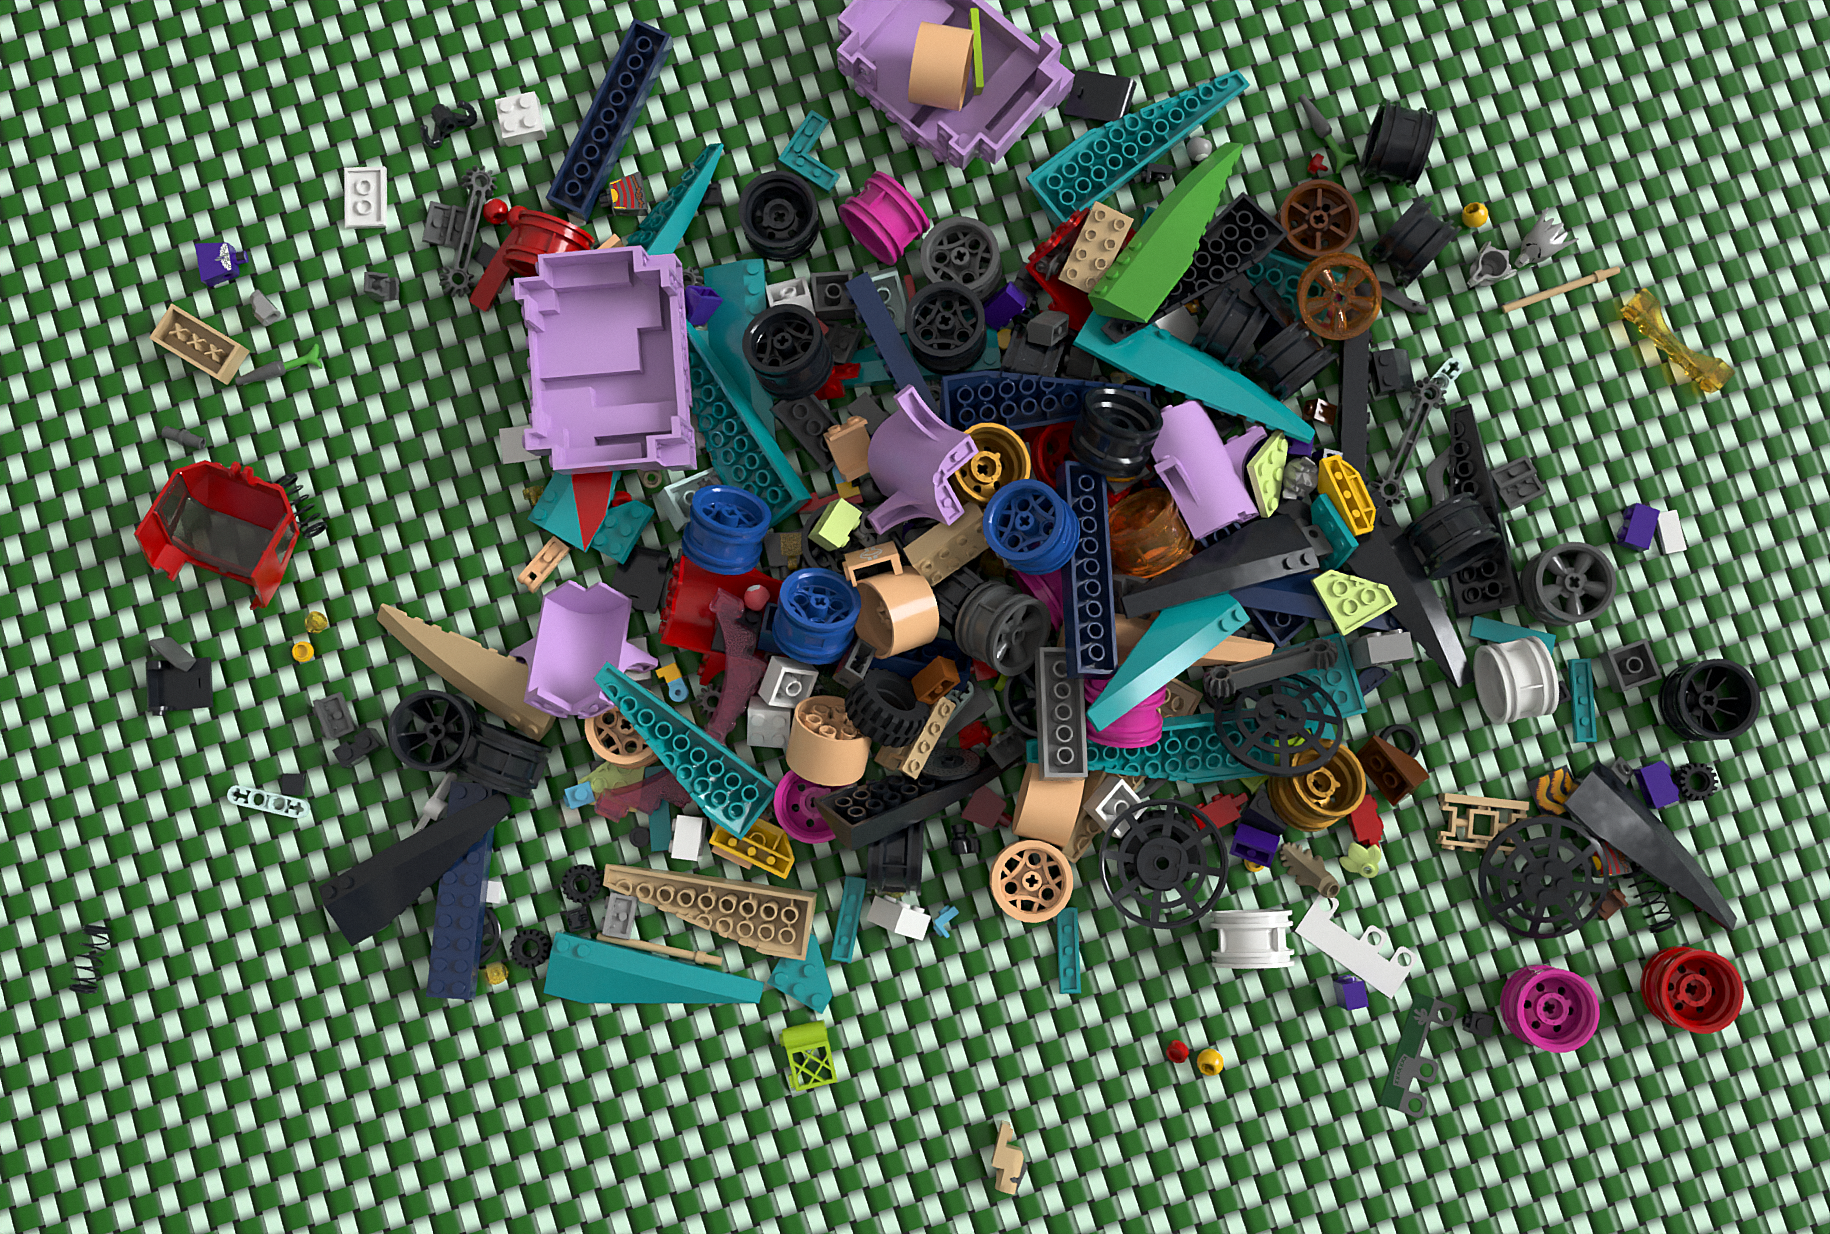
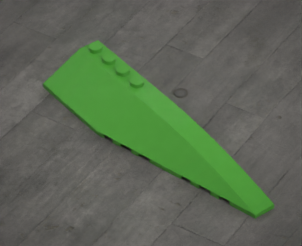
[1088,142,1244,323]

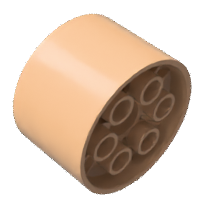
[908,21,974,112]
[854,566,939,659]
[786,695,872,786]
[1012,763,1085,847]

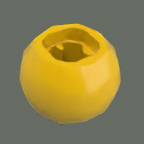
[1461,202,1488,228]
[1197,1049,1224,1076]

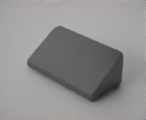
[149,637,196,672]

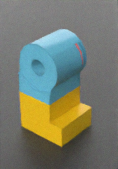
[832,464,860,500]
[655,662,689,702]

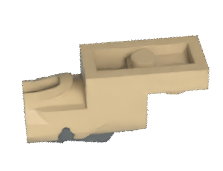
[991,1120,1028,1194]

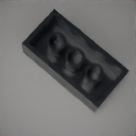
[769,394,840,472]

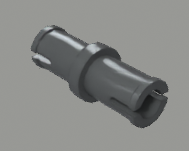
[161,425,207,450]

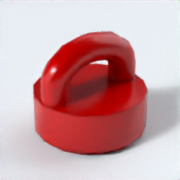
[1307,153,1328,175]
[612,491,632,508]
[1166,1040,1189,1063]

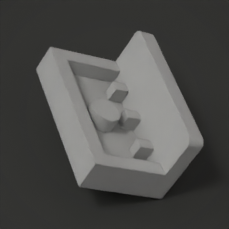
[600,892,638,940]

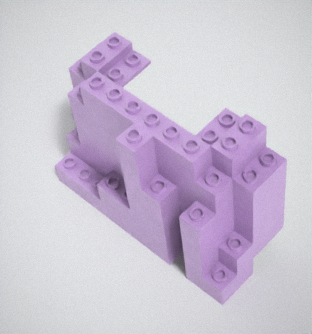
[837,0,1075,170]
[511,245,697,475]

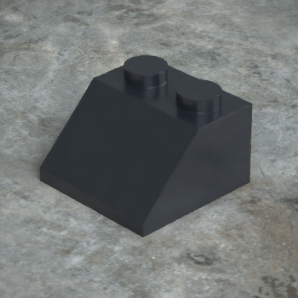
[1368,348,1415,397]
[710,602,763,660]
[1233,789,1288,837]

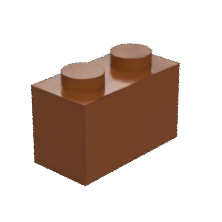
[911,656,960,705]

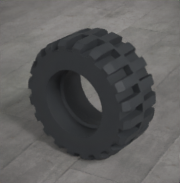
[844,668,929,748]
[1118,810,1200,891]

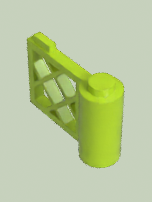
[779,1019,838,1092]

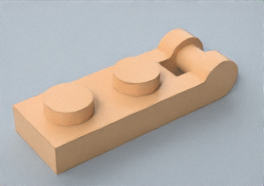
[517,535,571,593]

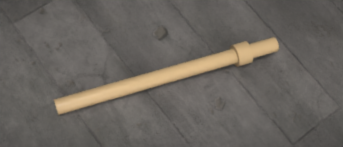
[1501,266,1620,313]
[597,932,722,966]

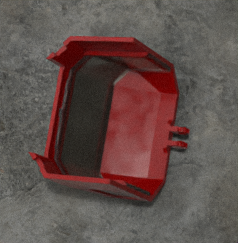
[134,460,300,610]

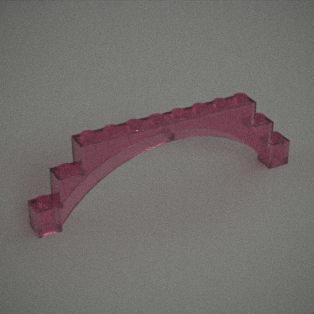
[594,587,768,823]

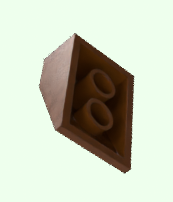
[1355,735,1430,807]

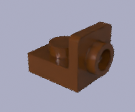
[1302,398,1338,426]
[1588,888,1629,921]

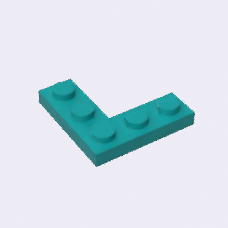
[778,110,840,194]

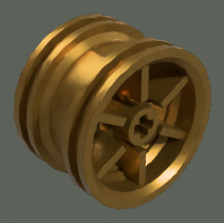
[947,423,1031,512]
[1267,738,1366,832]

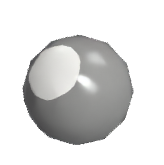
[1186,136,1212,161]

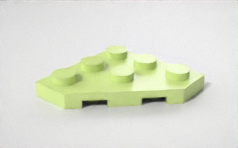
[1247,430,1288,518]
[1310,570,1397,636]
[578,747,645,813]

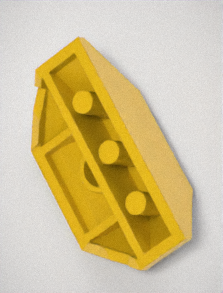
[1317,455,1376,537]
[709,817,795,879]

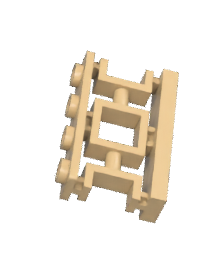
[874,696,956,779]
[1436,793,1529,855]

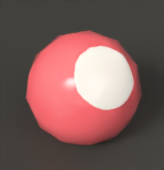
[744,585,770,611]

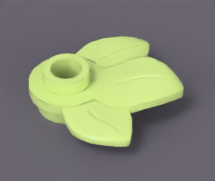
[1339,842,1381,878]

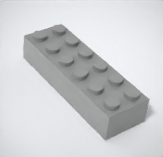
[1034,647,1088,781]

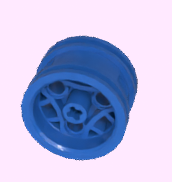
[983,479,1080,575]
[681,485,771,575]
[772,568,862,665]

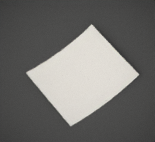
[499,424,541,464]

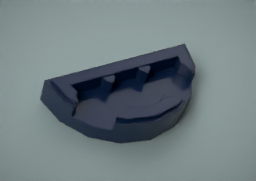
[1357,667,1393,697]

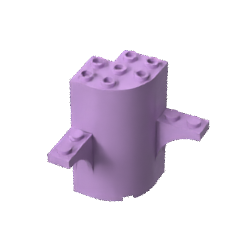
[867,384,979,535]
[1151,399,1267,541]
[509,580,658,719]

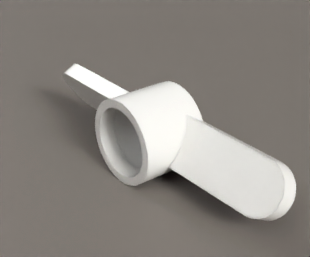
[411,772,457,835]

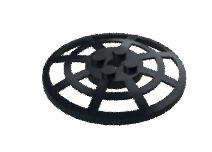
[1213,674,1343,778]
[1098,798,1229,929]
[1478,815,1609,939]

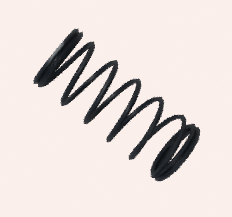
[274,473,328,539]
[1622,866,1677,934]
[69,925,112,994]

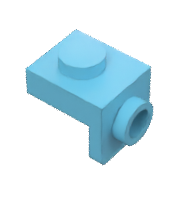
[563,781,596,810]
[933,905,959,938]

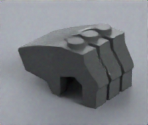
[364,272,399,302]

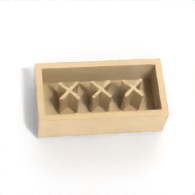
[1057,201,1134,294]
[149,304,250,385]
[903,502,990,587]

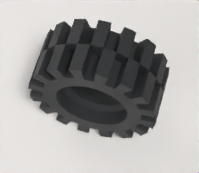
[1674,763,1718,801]
[561,864,602,903]
[510,929,551,969]

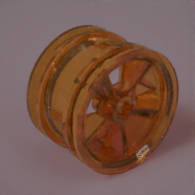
[1297,252,1382,340]
[1108,488,1195,579]

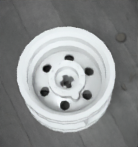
[1473,636,1559,725]
[1209,909,1295,969]

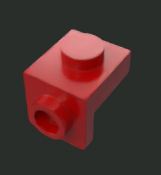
[958,720,992,749]

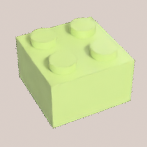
[808,498,862,551]

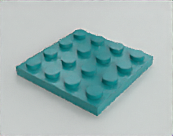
[1269,633,1367,729]

